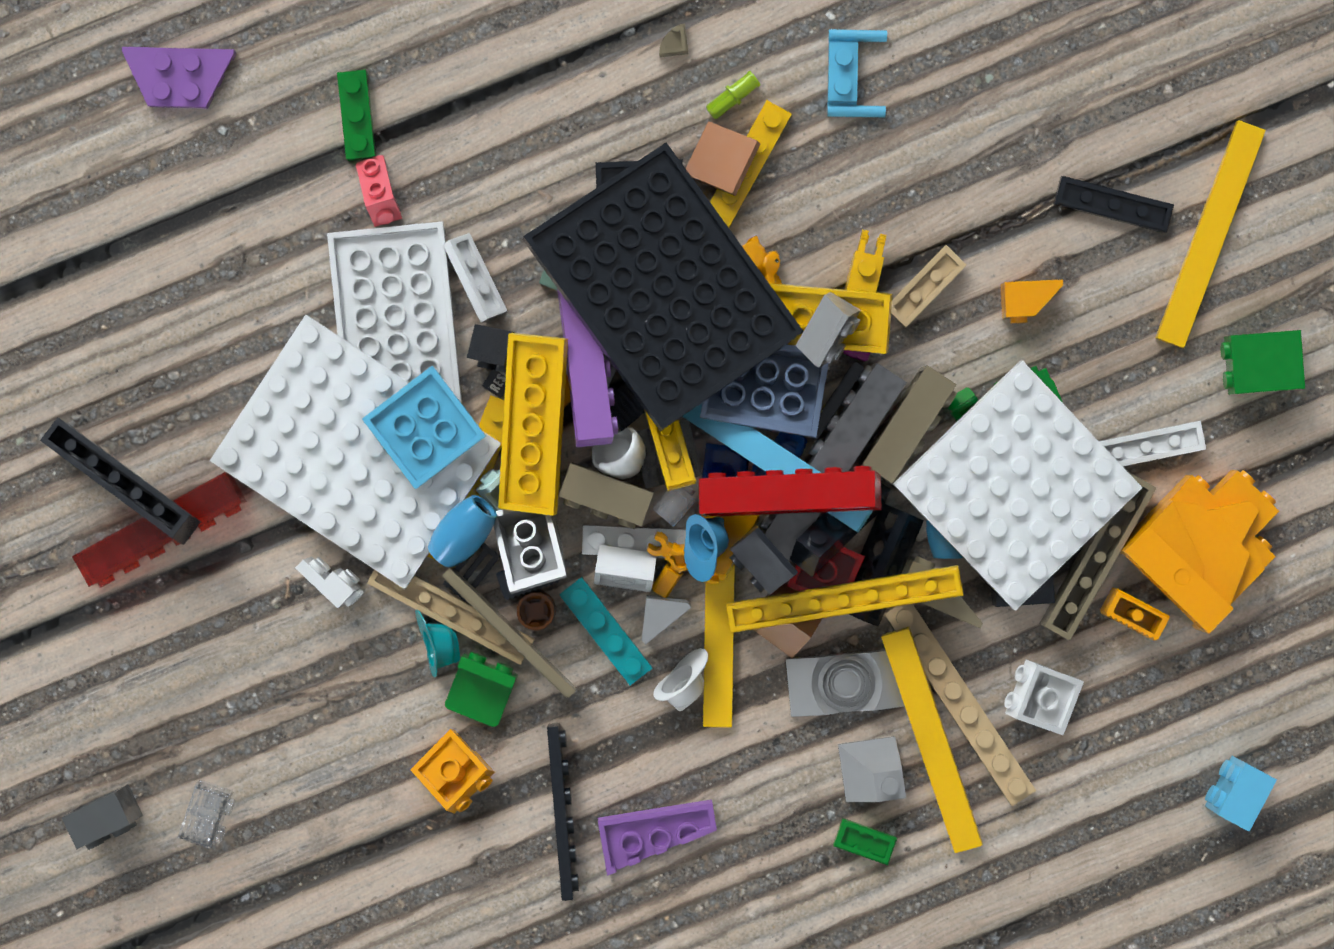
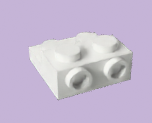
[295,557,364,608]
[1004,659,1084,735]

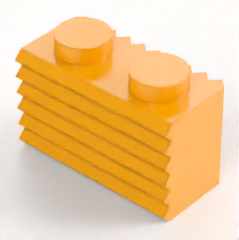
[1100,587,1170,641]

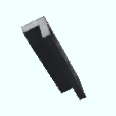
[849,504,924,627]

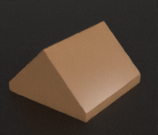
[753,583,823,658]

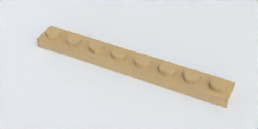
[884,604,1036,806]

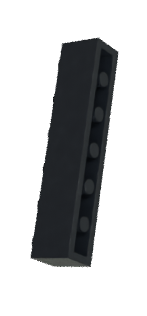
[40,417,202,545]

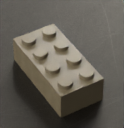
[858,365,957,484]

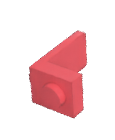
[356,155,402,227]

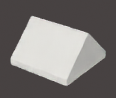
[594,544,656,592]

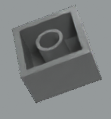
[62,785,143,850]

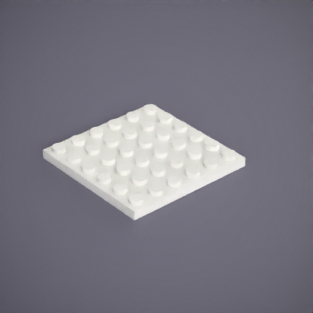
[893,360,1142,611]

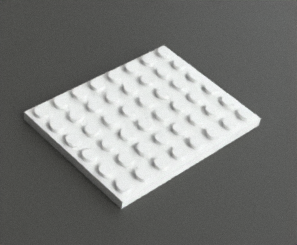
[210,315,501,589]

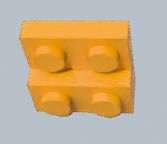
[410,729,495,813]

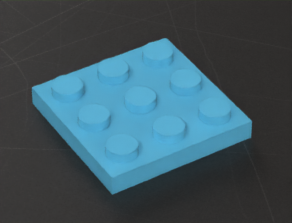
[362,366,486,489]

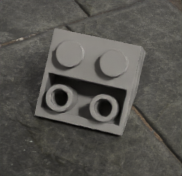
[796,292,861,367]

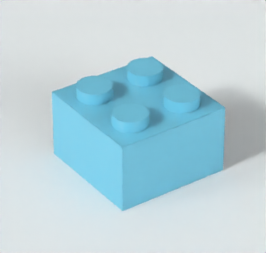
[1205,756,1277,831]

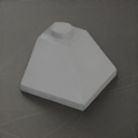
[838,736,906,802]

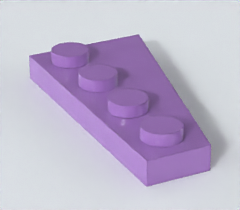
[598,799,717,876]

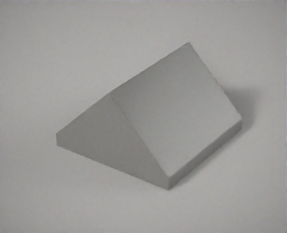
[642,595,691,645]

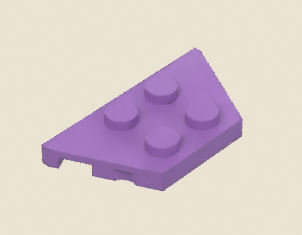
[122,47,236,109]

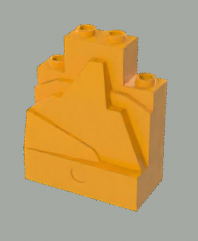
[1120,470,1279,634]

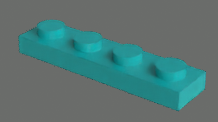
[559,577,653,686]

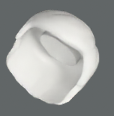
[592,427,646,480]

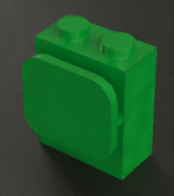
[1220,330,1305,395]

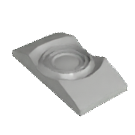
[786,649,905,717]

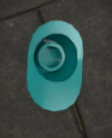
[415,609,461,677]

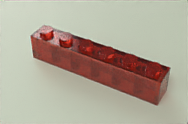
[72,472,247,588]

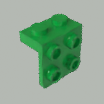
[445,652,518,727]

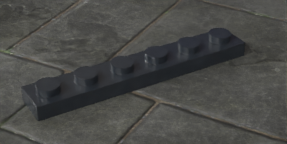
[547,723,579,901]

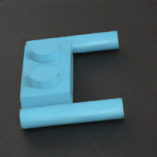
[827,29,887,118]

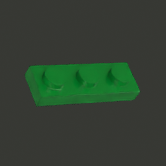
[337,69,376,161]

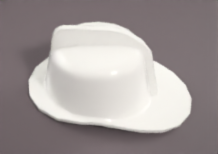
[653,648,708,711]

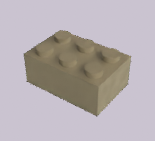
[559,462,654,529]

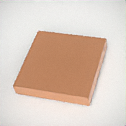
[686,121,760,196]

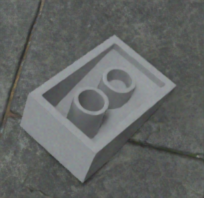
[494,509,567,594]

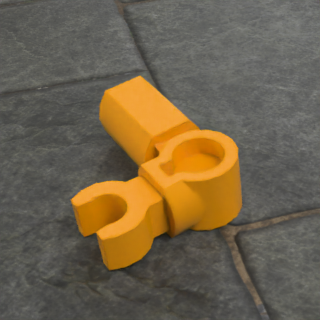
[647,531,688,598]

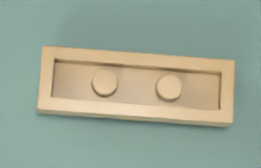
[891,245,966,328]

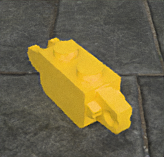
[845,229,886,292]

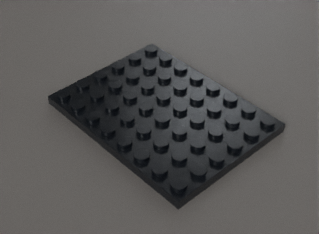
[522,142,804,432]

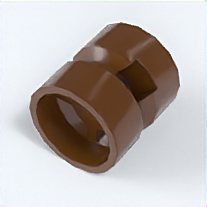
[517,590,556,630]

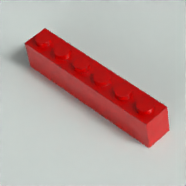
[699,466,881,517]

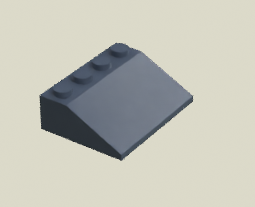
[700,345,829,438]

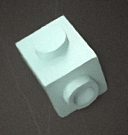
[476,469,503,511]

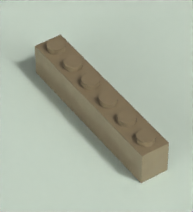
[1039,473,1156,641]

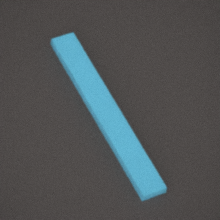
[683,403,873,532]

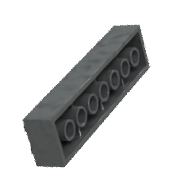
[760,363,907,561]

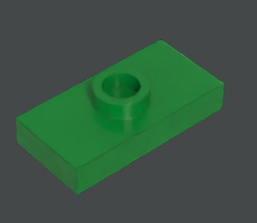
[833,818,897,865]

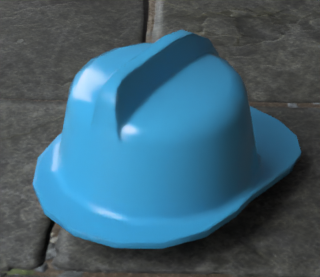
[684,514,729,582]

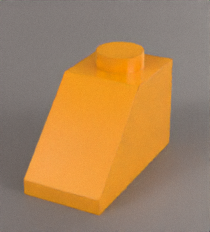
[1001,280,1063,324]

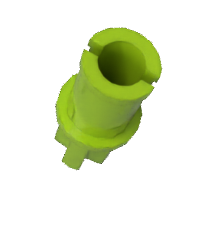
[706,71,761,119]

